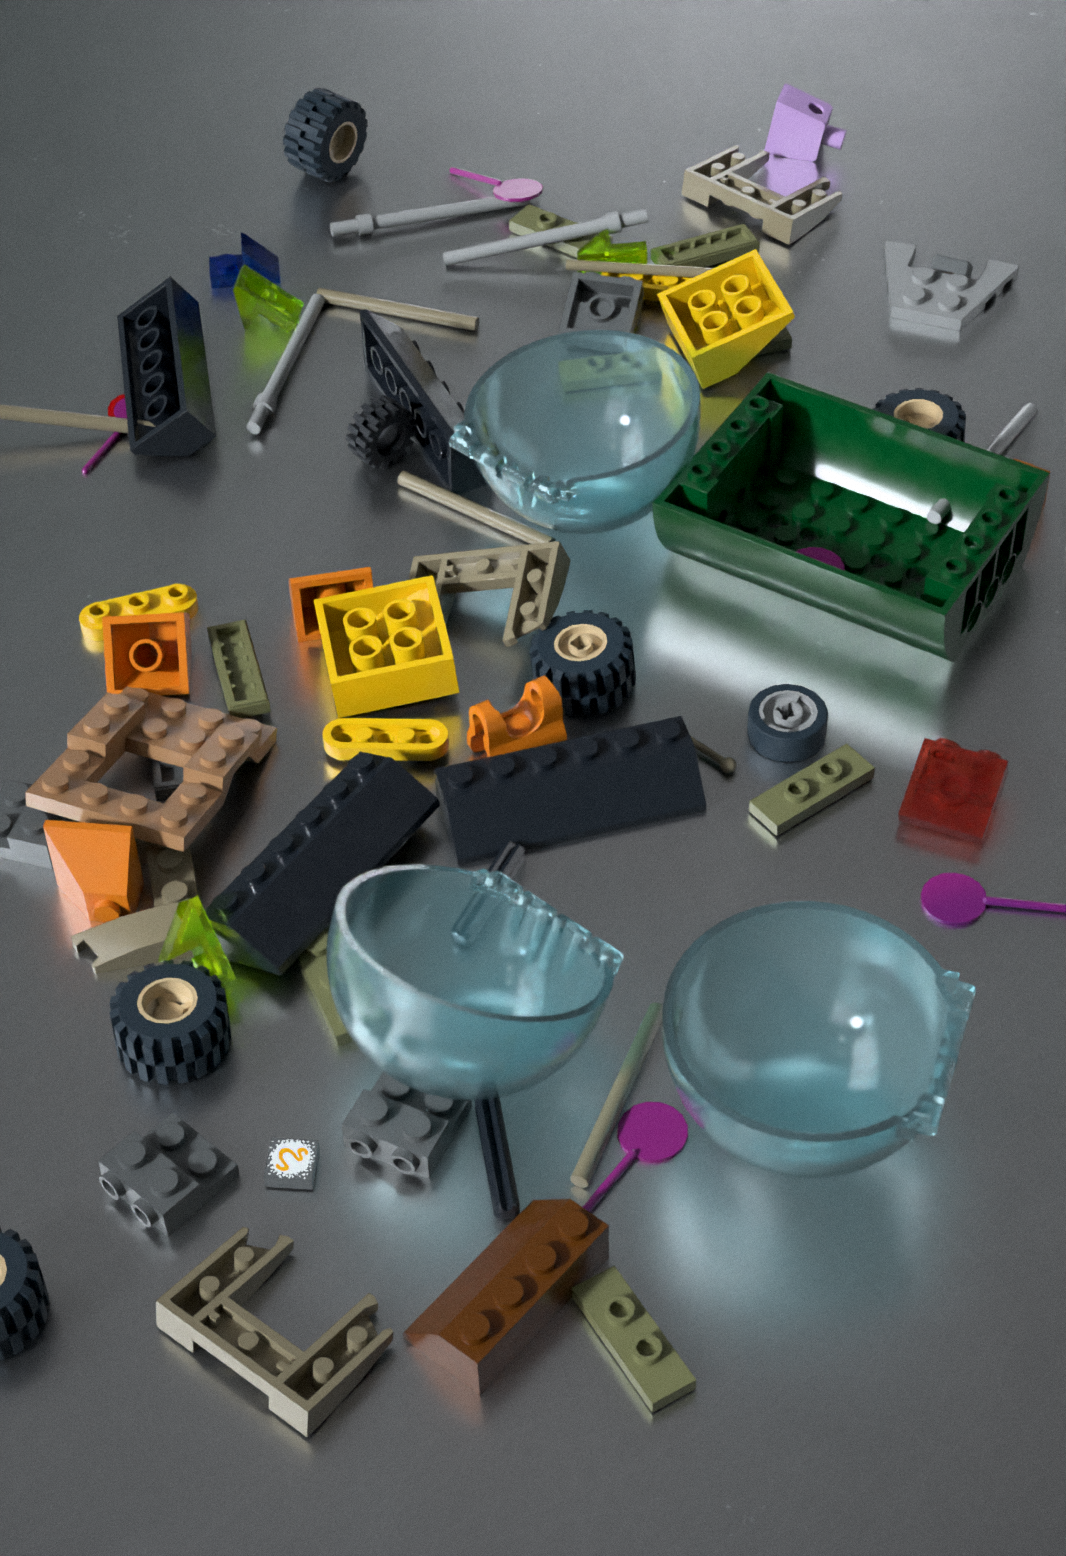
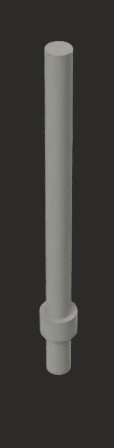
[330,197,530,237]
[443,209,649,266]
[246,294,325,434]
[926,403,1038,524]

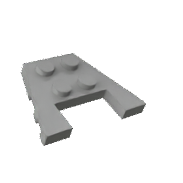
[884,240,1019,331]

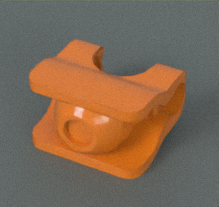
[467,675,567,757]

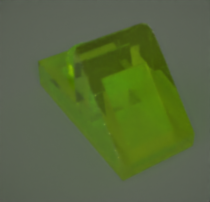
[577,229,648,275]
[233,264,304,333]
[158,896,236,986]

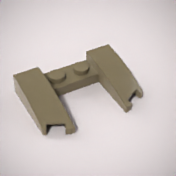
[681,145,843,245]
[408,541,571,647]
[71,838,208,974]
[156,1227,393,1437]

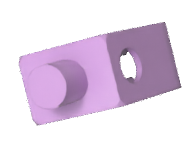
[764,84,847,162]

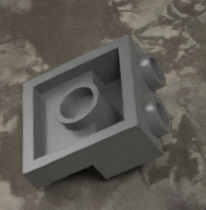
[558,272,645,349]
[0,779,79,869]
[342,1065,472,1179]
[98,1112,240,1236]

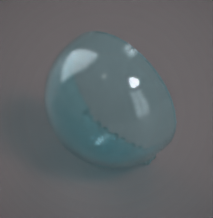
[449,330,701,534]
[326,864,624,1101]
[662,901,976,1178]

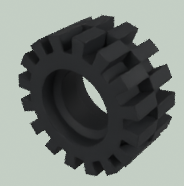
[346,395,418,470]

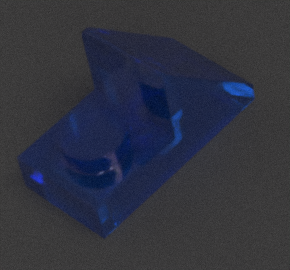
[209,232,281,289]

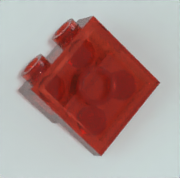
[898,738,1008,844]

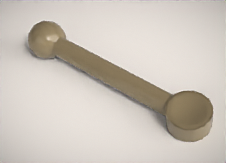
[691,736,737,773]

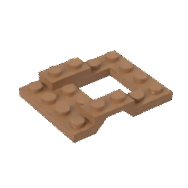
[25,686,277,852]

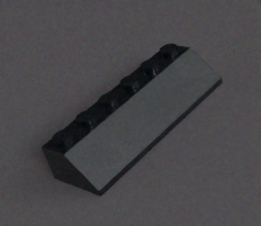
[117,276,216,456]
[360,309,497,494]
[434,716,707,865]
[198,751,440,975]

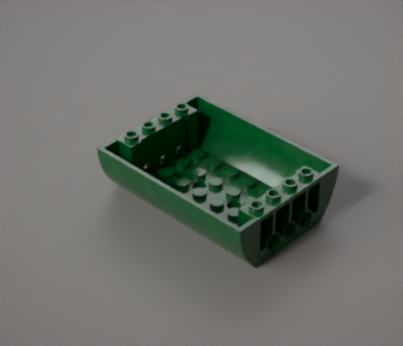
[653,372,1050,662]

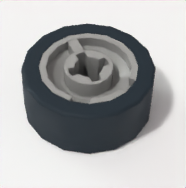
[747,684,828,762]

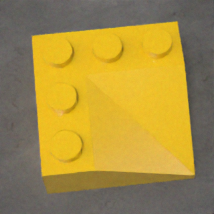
[657,249,795,389]
[314,575,460,718]

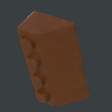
[403,1199,609,1395]

